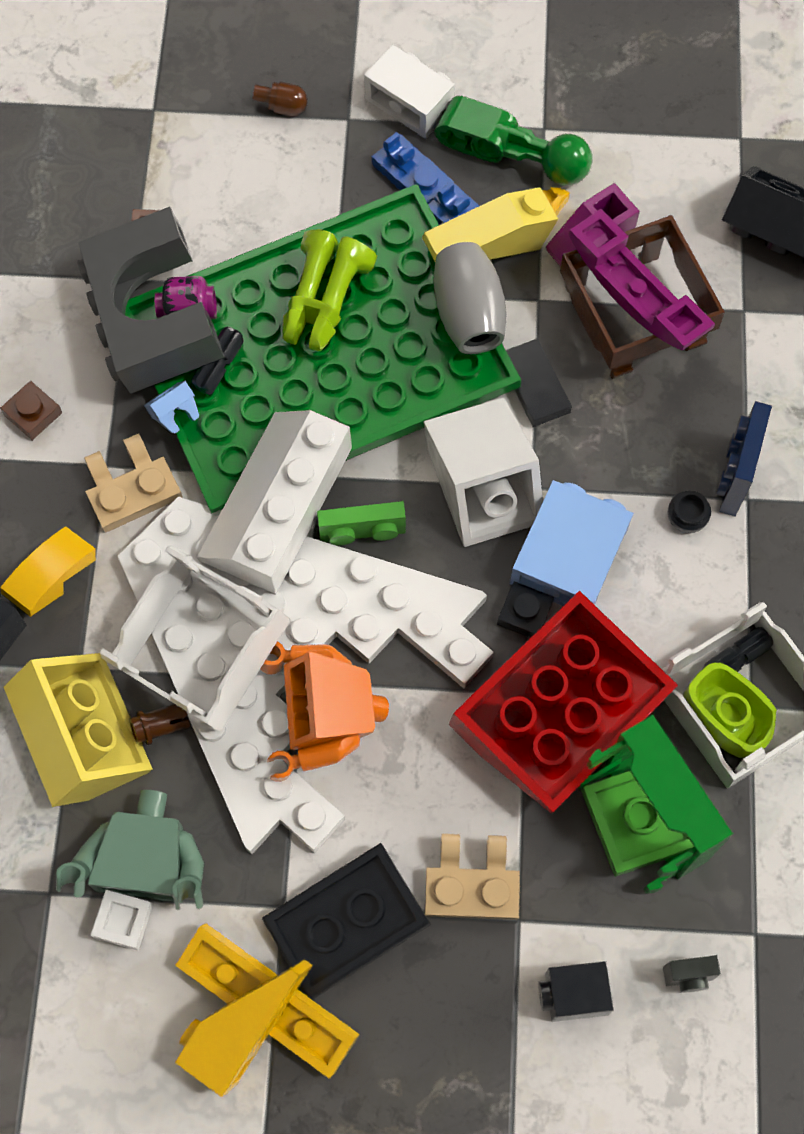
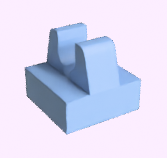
[144,381,199,433]

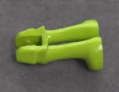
[282,229,377,352]

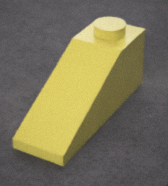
[422,187,558,262]

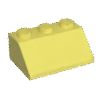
[3,653,152,807]

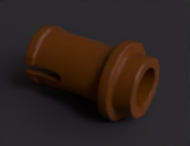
[129,704,190,745]

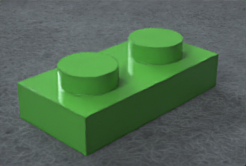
[317,501,406,545]

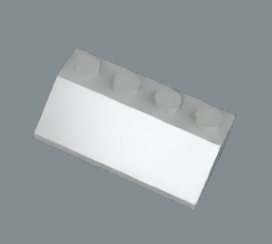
[197,410,352,595]

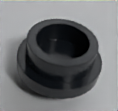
[667,491,711,533]

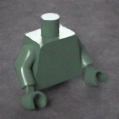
[56,790,204,910]

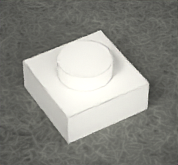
[91,890,153,951]

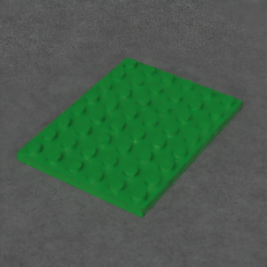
[125,184,521,514]

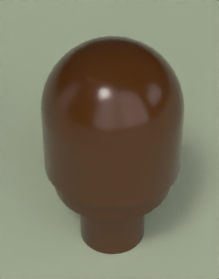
[253,82,307,116]

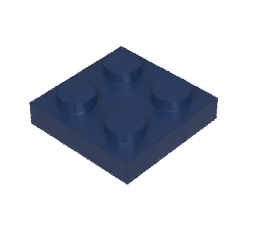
[716,401,772,516]

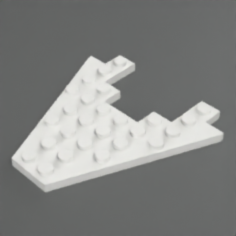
[118,497,494,855]

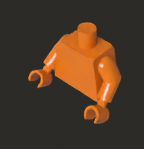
[260,642,389,782]

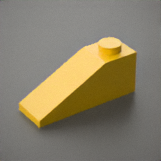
[175,960,312,1097]

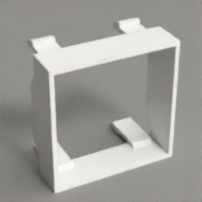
[100,546,291,732]
[662,602,804,789]

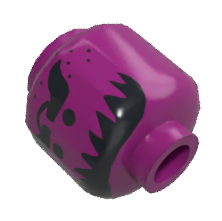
[154,276,217,320]

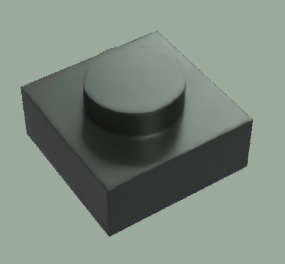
[663,955,721,993]

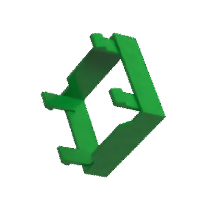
[578,715,733,894]

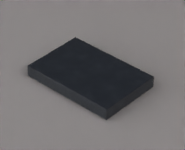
[262,843,431,1000]

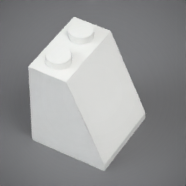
[424,397,543,547]

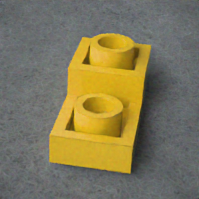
[0,526,96,617]

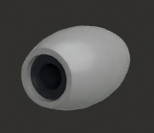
[433,242,506,354]

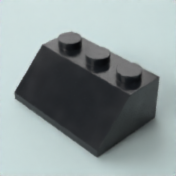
[722,166,804,263]

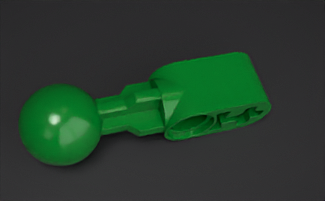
[435,96,593,186]

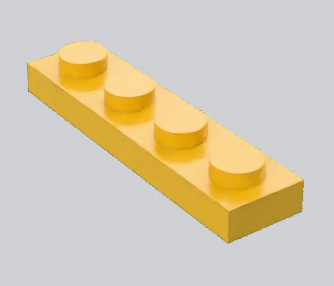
[175,923,360,1079]

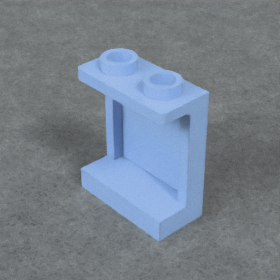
[510,480,633,606]

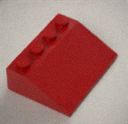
[449,590,678,814]

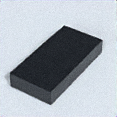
[506,338,572,427]

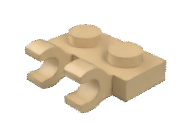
[84,433,183,533]
[425,834,520,920]

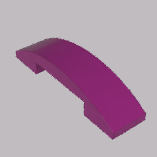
[568,209,715,350]

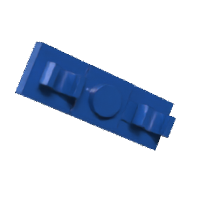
[372,132,479,225]

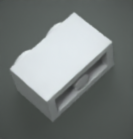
[364,45,455,139]

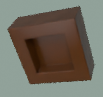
[0,380,62,441]

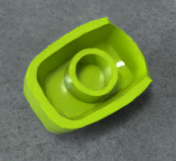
[683,662,777,758]

